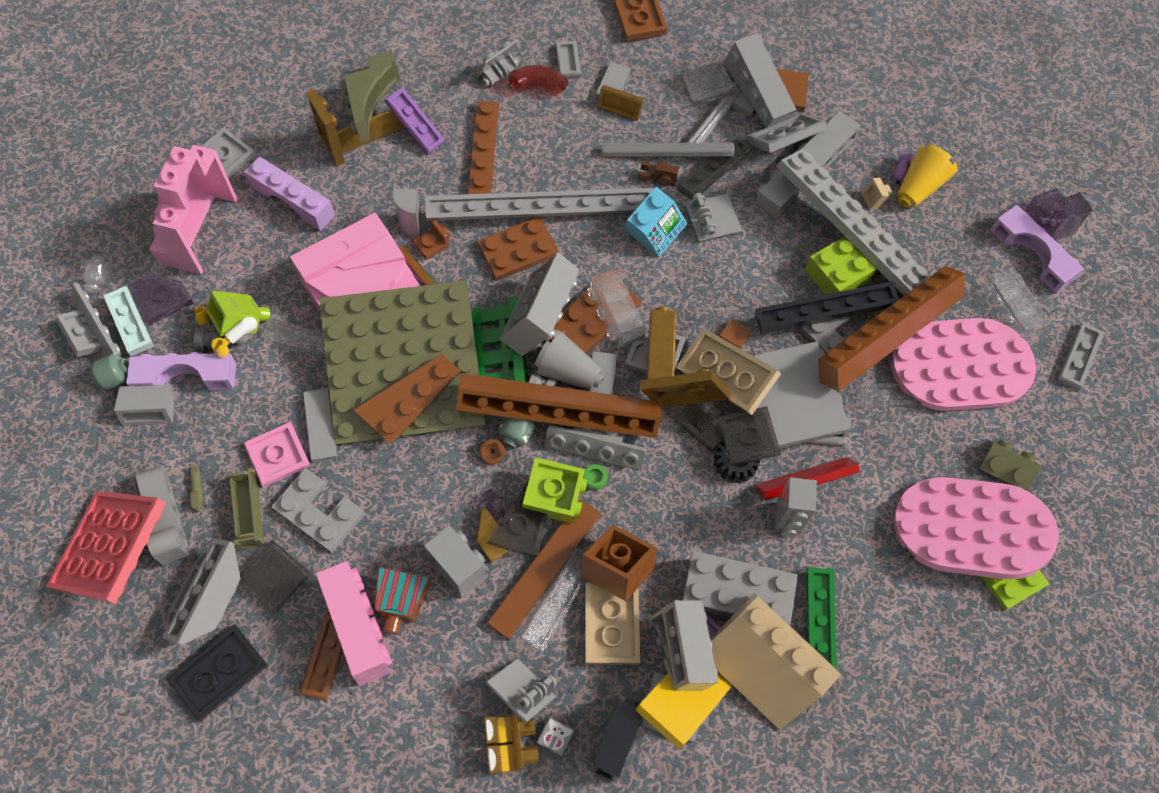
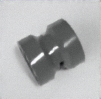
[193,327,226,353]

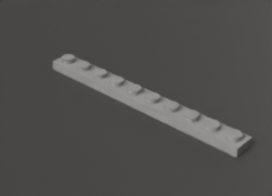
[425,188,653,221]

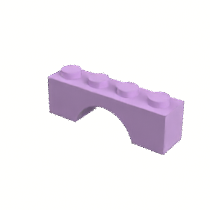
[244,156,335,231]
[990,205,1084,293]
[127,352,236,391]

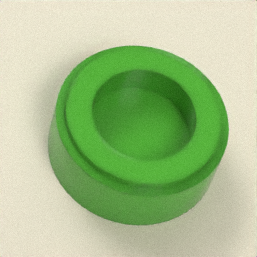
[583,464,608,491]

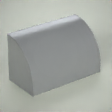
[393,189,422,238]
[114,384,174,425]

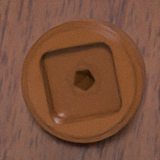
[480,439,506,464]

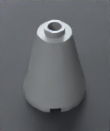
[534,330,605,390]

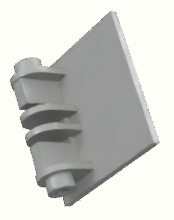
[476,39,520,87]
[685,193,742,242]
[486,659,556,723]

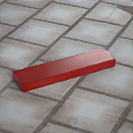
[755,457,860,500]

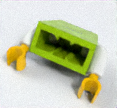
[194,291,270,358]

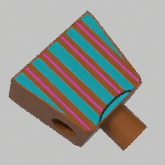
[375,567,431,635]

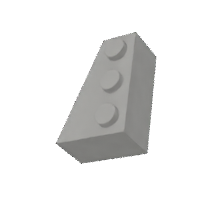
[648,600,718,691]

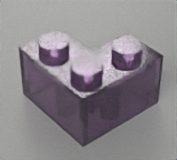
[1026,188,1093,241]

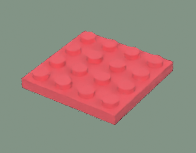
[46,491,166,604]

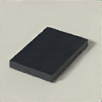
[167,624,269,722]

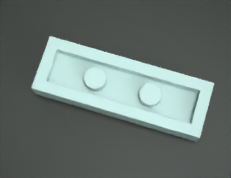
[103,286,154,357]

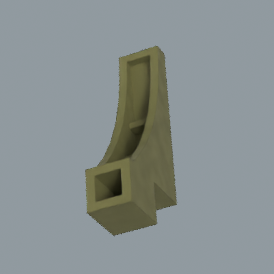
[342,51,401,142]

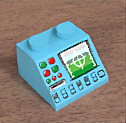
[623,187,687,257]

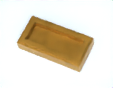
[597,85,644,121]

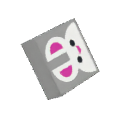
[537,717,575,757]

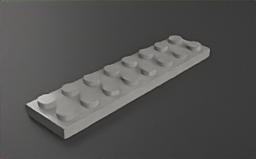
[776,149,930,295]

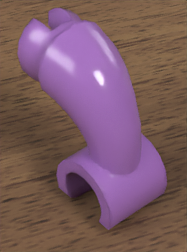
[893,152,913,185]

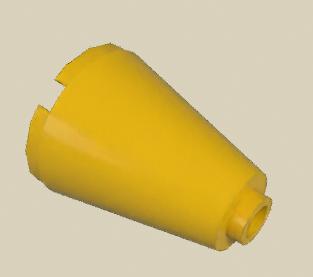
[897,144,958,208]

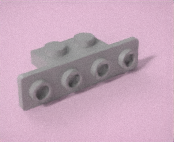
[56,283,120,357]
[545,425,646,470]

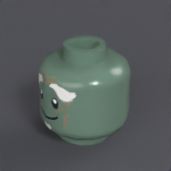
[498,417,535,448]

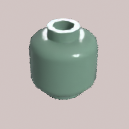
[90,354,129,390]

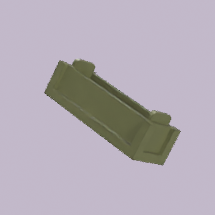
[227,467,265,551]

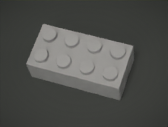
[499,252,580,356]
[682,551,798,625]

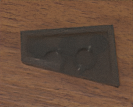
[486,479,547,558]

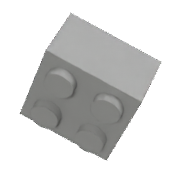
[424,525,487,598]

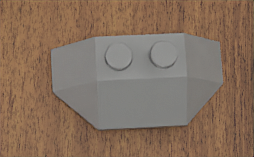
[162,538,240,645]

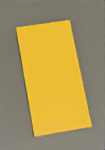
[636,671,732,750]

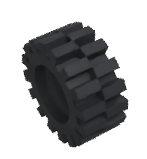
[713,434,761,483]

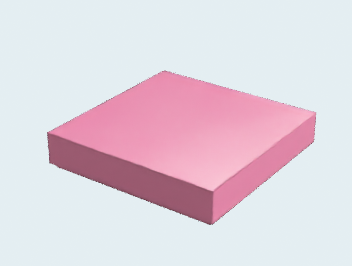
[244,422,311,488]

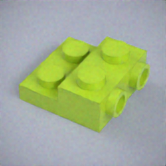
[522,457,588,523]
[981,570,1049,611]

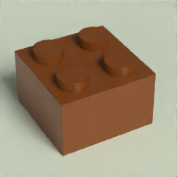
[581,525,657,602]

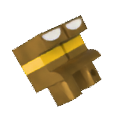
[484,715,539,776]

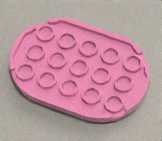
[891,318,1036,411]
[894,477,1059,579]

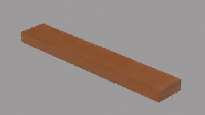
[487,499,601,640]

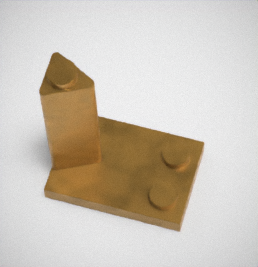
[306,89,405,166]
[640,306,730,409]

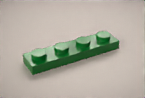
[806,567,837,670]

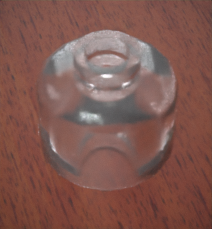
[77,256,113,293]

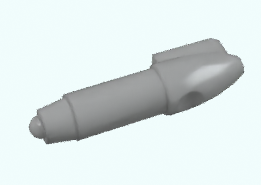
[808,436,847,446]

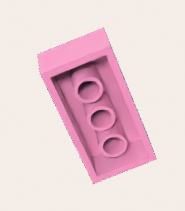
[316,561,393,686]

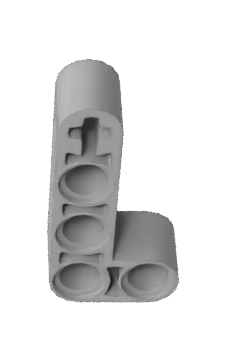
[136,465,190,565]

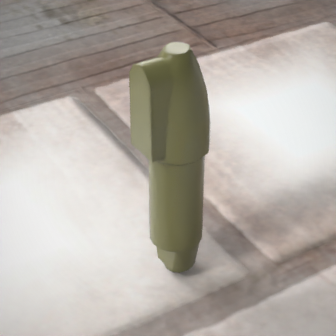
[190,465,203,512]

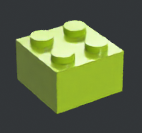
[805,236,876,295]

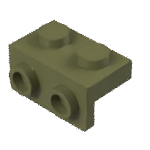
[979,439,1042,491]

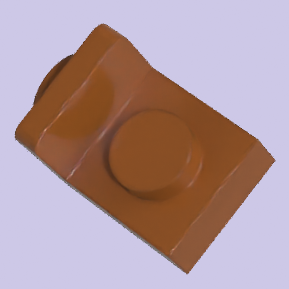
[413,220,450,260]

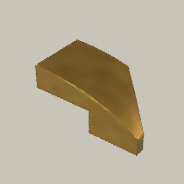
[475,508,513,563]

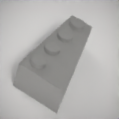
[723,33,796,128]

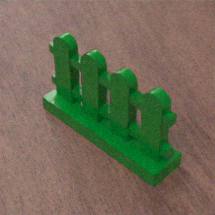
[471,295,529,383]

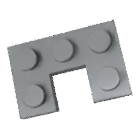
[799,316,851,354]
[271,468,366,553]

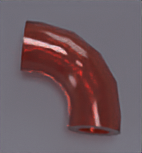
[508,65,569,96]

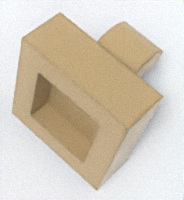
[861,178,893,210]

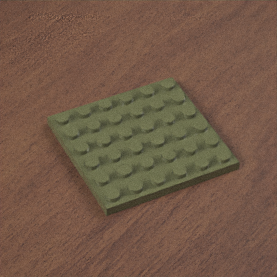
[319,280,486,445]

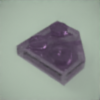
[128,274,194,325]

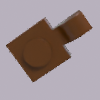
[638,162,679,186]

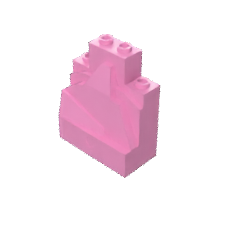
[149,145,237,275]
[290,213,420,313]

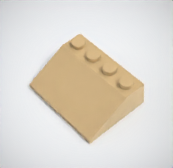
[711,592,841,730]

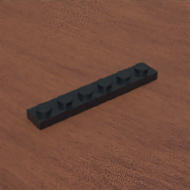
[754,281,899,334]

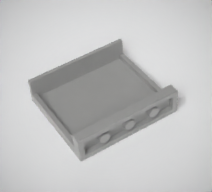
[745,341,851,457]

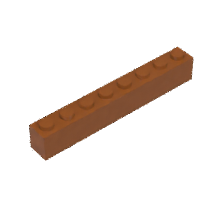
[818,266,965,392]
[456,373,661,438]

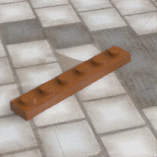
[468,101,499,194]

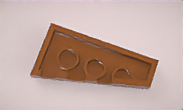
[354,354,460,445]

